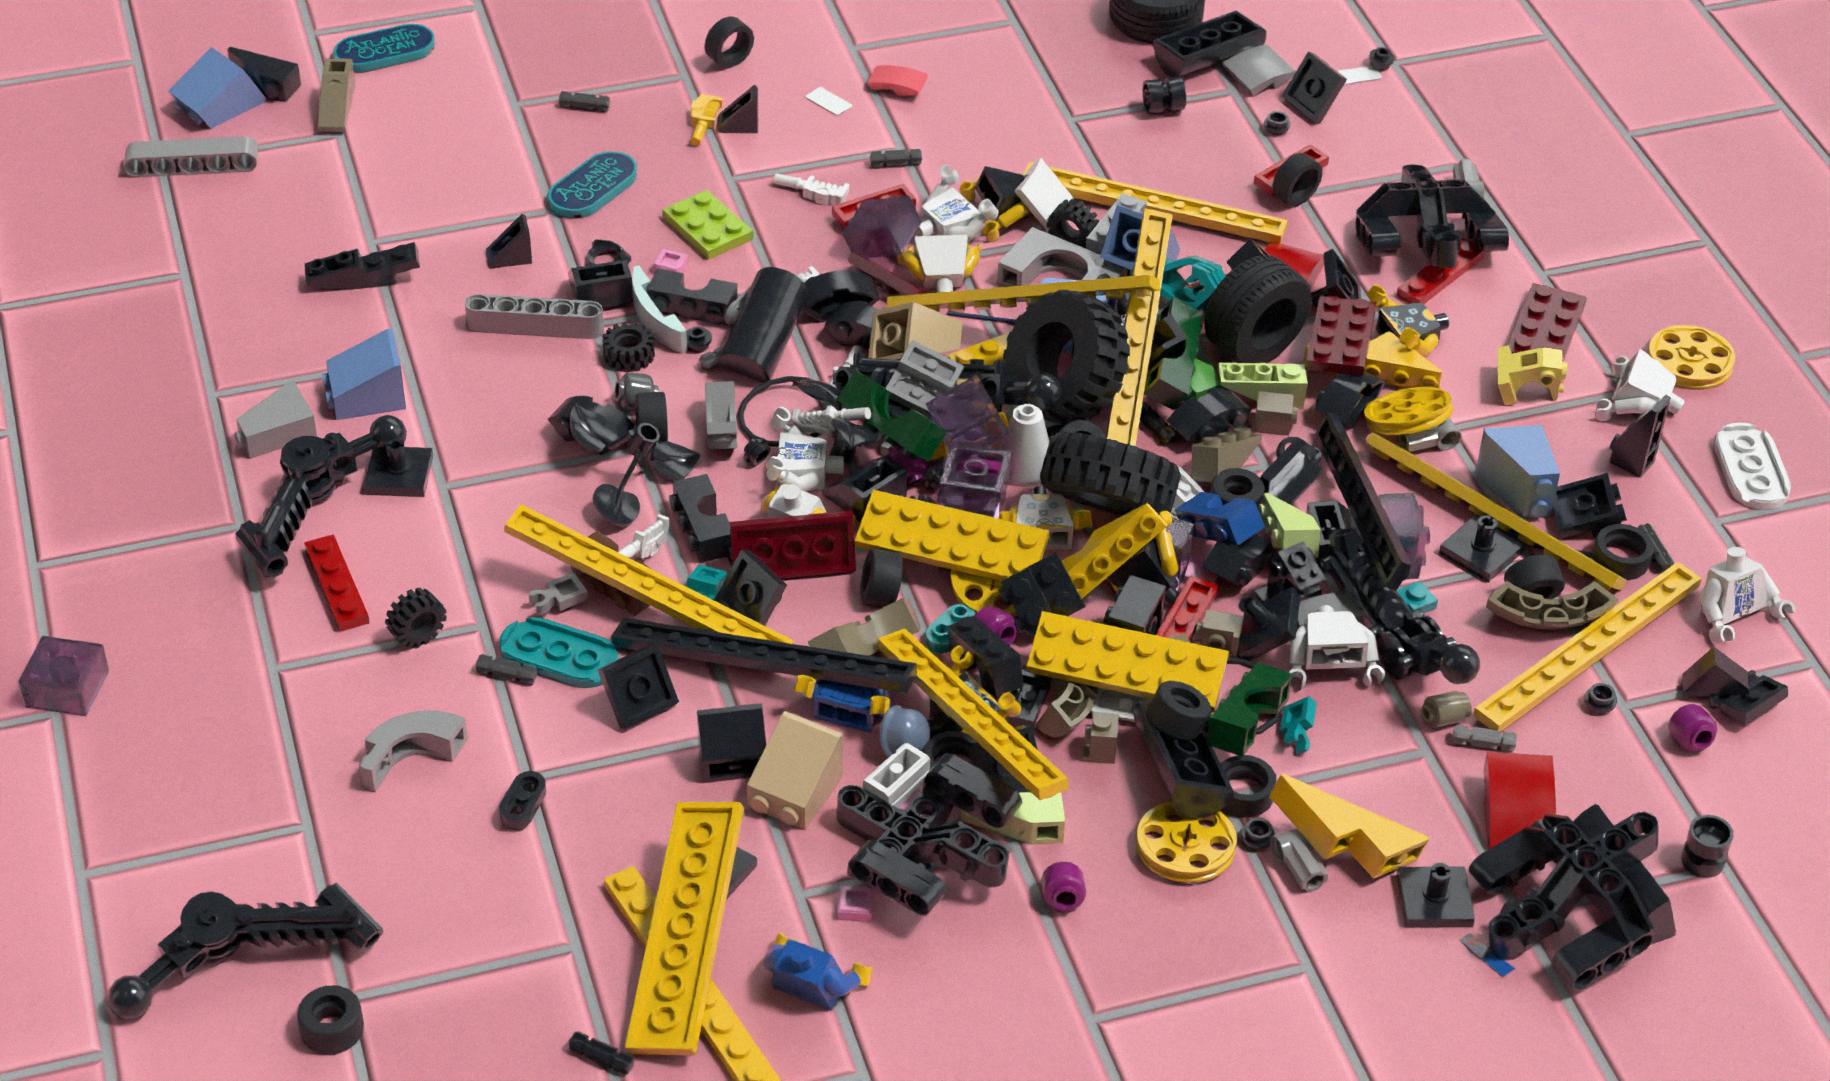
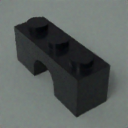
[647,269,738,326]
[669,474,731,563]
[947,616,1024,697]

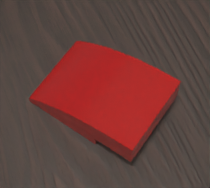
[1264,242,1324,291]
[1483,752,1556,850]

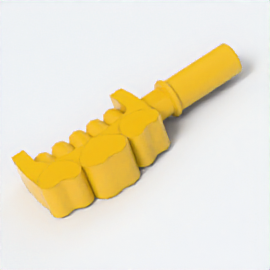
[690,94,723,146]

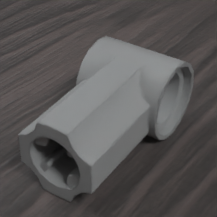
[1453,159,1484,198]
[1398,417,1462,452]
[1271,828,1329,892]

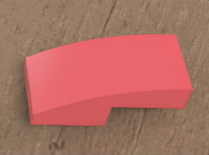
[867,65,928,96]

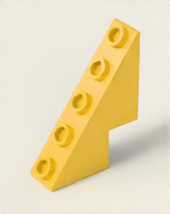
[1303,331,1443,389]
[1062,503,1168,598]
[1269,774,1430,879]

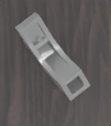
[705,381,737,450]
[359,710,468,792]

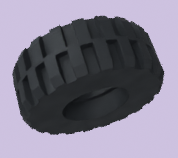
[1003,289,1130,425]
[1040,432,1181,515]

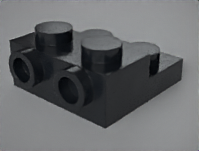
[1553,473,1627,538]
[998,551,1086,637]

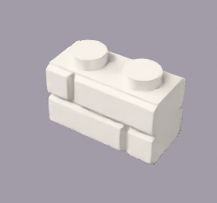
[863,743,930,809]

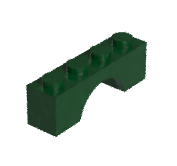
[1144,297,1202,410]
[837,370,948,461]
[1204,662,1293,757]

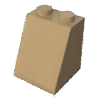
[868,302,963,360]
[747,711,843,830]

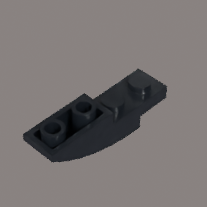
[304,242,420,290]

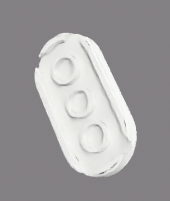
[1714,423,1791,510]

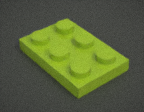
[662,190,754,260]

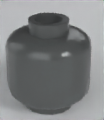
[614,373,659,411]

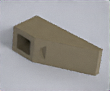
[318,58,356,132]
[1192,428,1262,482]

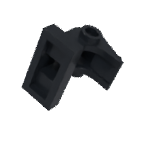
[1254,541,1326,603]

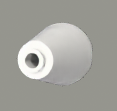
[996,404,1049,487]

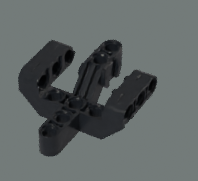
[1356,164,1509,268]
[836,753,1023,916]
[1468,812,1659,991]

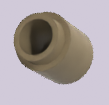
[1421,691,1472,728]

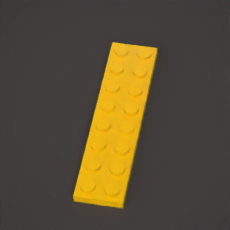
[625,802,744,1055]

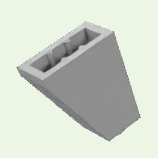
[234,380,317,459]

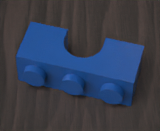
[1174,492,1265,545]

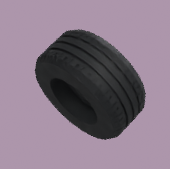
[1109,0,1205,43]
[1204,255,1311,363]

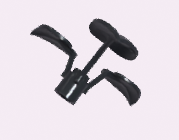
[792,380,911,463]
[570,403,701,526]

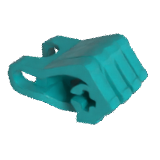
[1130,255,1226,311]

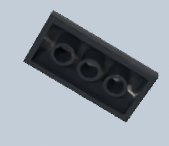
[1153,10,1267,78]
[715,267,808,383]
[1134,701,1235,818]
[1573,804,1676,944]

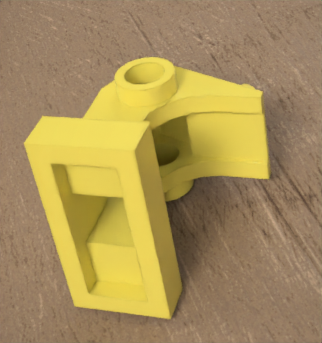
[1498,345,1567,406]

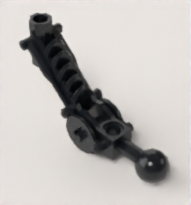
[833,351,1062,418]
[235,415,407,578]
[1320,527,1480,685]
[107,882,384,1019]

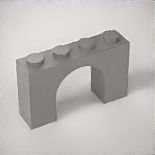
[997,227,1128,287]

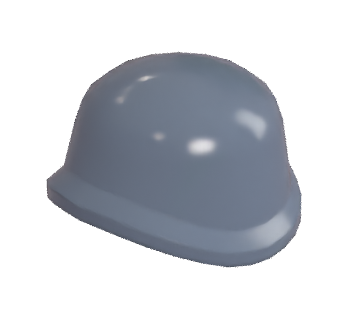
[879,705,930,758]

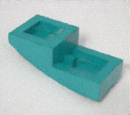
[687,564,727,600]

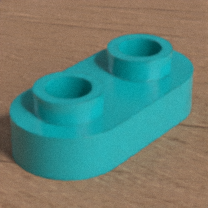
[926,604,976,653]

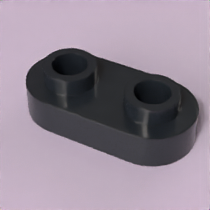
[499,771,547,828]

